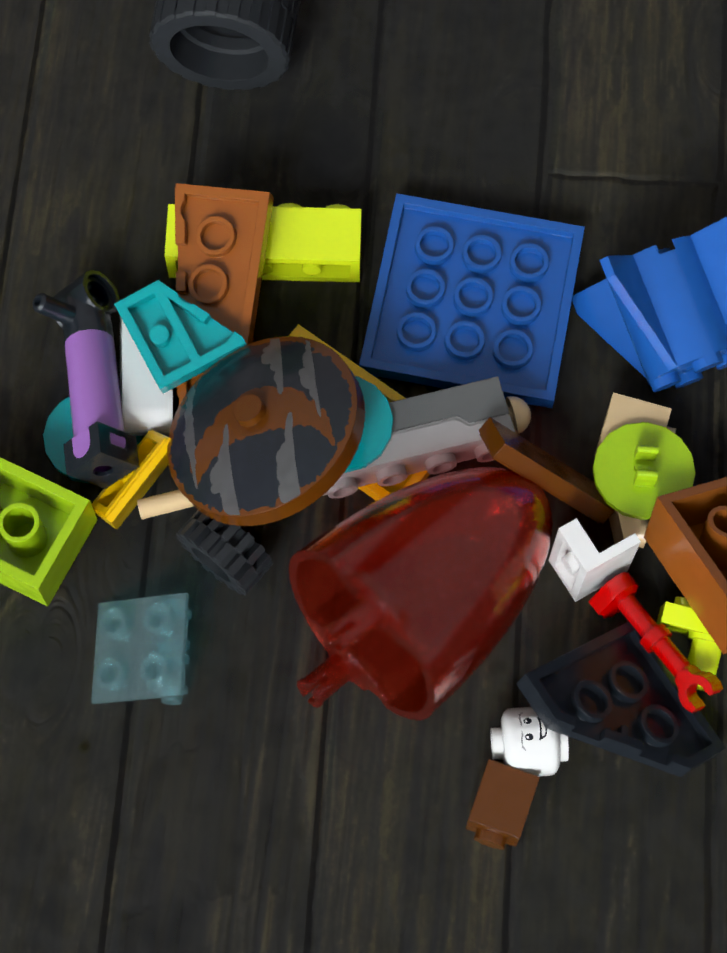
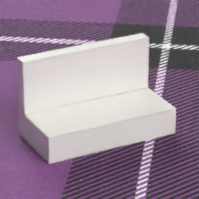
[549,518,641,602]

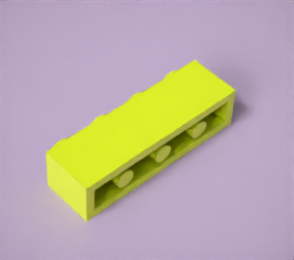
[165,203,362,282]

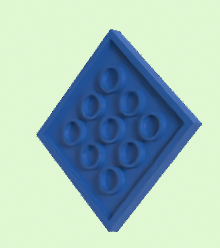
[359,193,585,408]

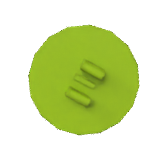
[592,422,696,520]

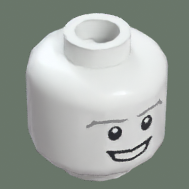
[490,707,569,776]

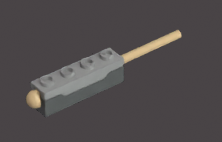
[137,376,531,520]

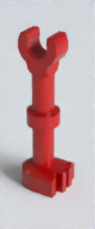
[589,572,723,713]

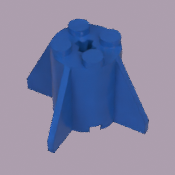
[572,217,727,392]

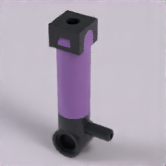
[33,270,139,489]

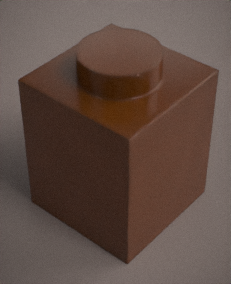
[465,759,540,850]

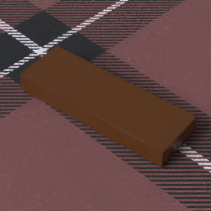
[479,417,614,524]

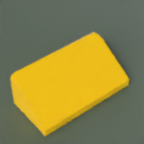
[91,430,171,529]

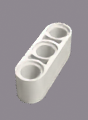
[120,316,173,436]

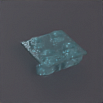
[91,593,192,705]

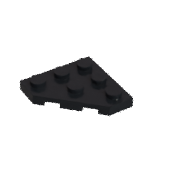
[516,622,726,777]

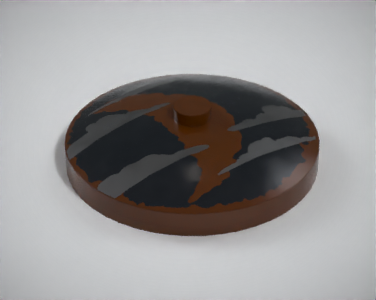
[167,336,365,526]

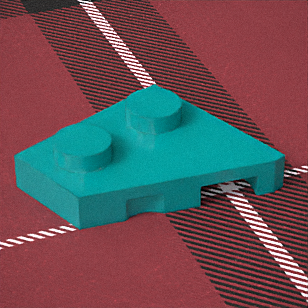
[114,280,247,394]

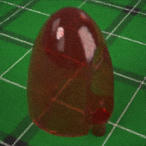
[289,467,553,721]

